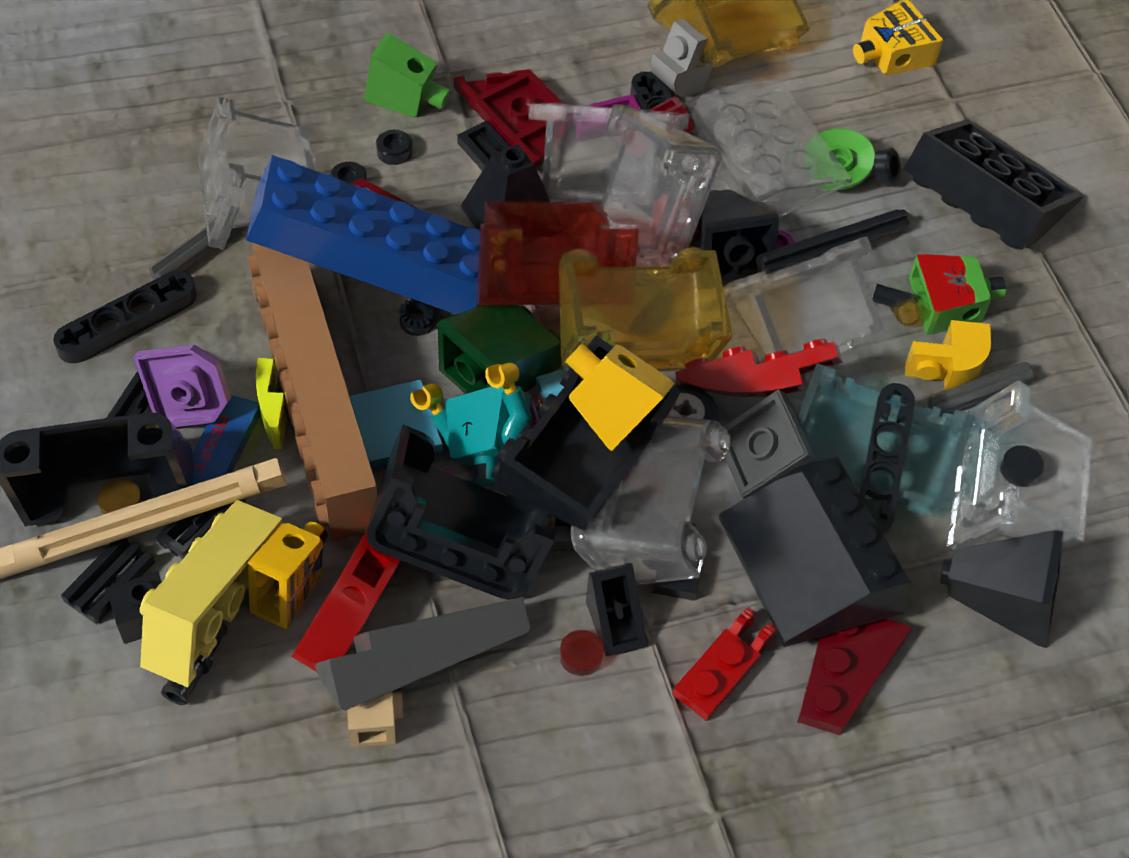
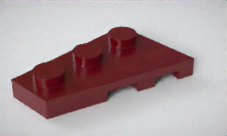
[797,619,912,735]

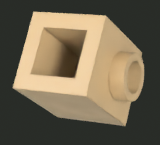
[347,691,403,748]

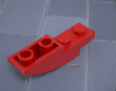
[675,339,843,397]
[291,528,400,672]

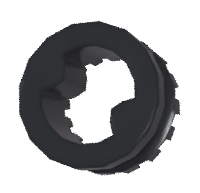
[399,298,435,336]

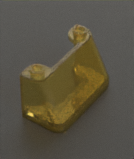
[647,0,811,68]
[559,247,733,373]

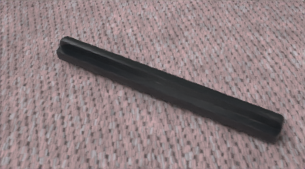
[755,209,910,275]

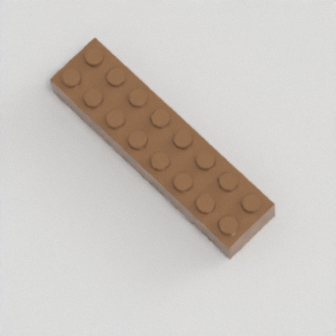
[247,243,377,541]

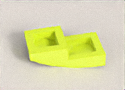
[256,358,288,449]

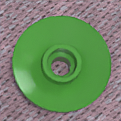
[802,128,875,190]

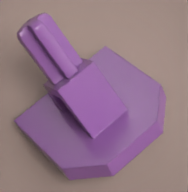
[133,344,231,427]

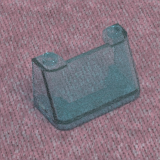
[797,364,975,517]

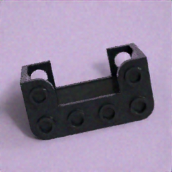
[491,335,682,532]
[0,412,194,527]

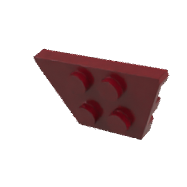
[454,69,572,170]

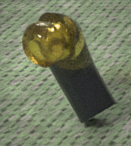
[872,283,921,326]

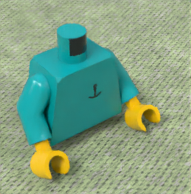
[410,362,533,487]

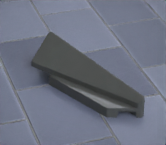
[315,597,530,711]

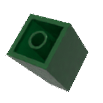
[437,296,563,394]

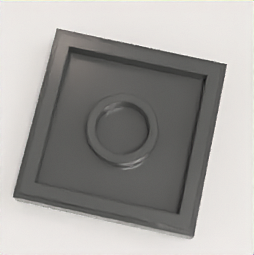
[716,389,815,499]

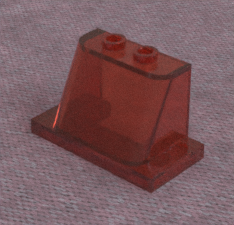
[476,201,639,305]

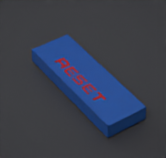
[192,395,261,485]

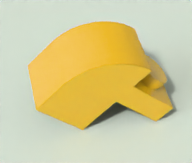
[905,320,991,390]

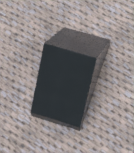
[586,562,648,657]

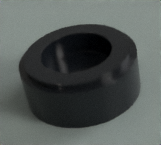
[376,129,413,165]
[874,148,901,185]
[330,161,367,183]
[1000,445,1044,487]

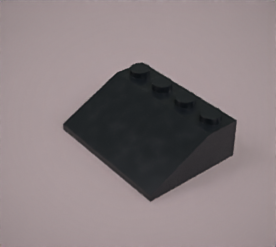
[903,119,1084,250]
[719,457,911,647]

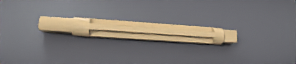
[0,458,287,579]

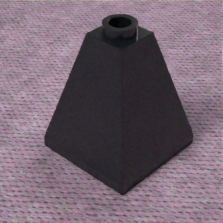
[461,144,562,259]
[700,189,779,290]
[940,530,1064,648]

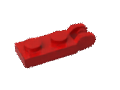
[672,607,776,721]

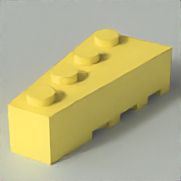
[140,500,282,688]

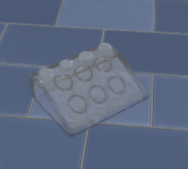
[684,80,851,217]

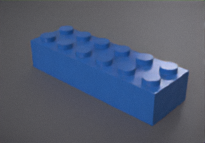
[246,155,491,314]

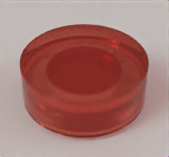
[559,630,604,676]

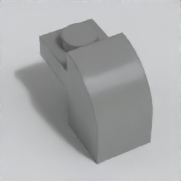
[651,19,714,97]

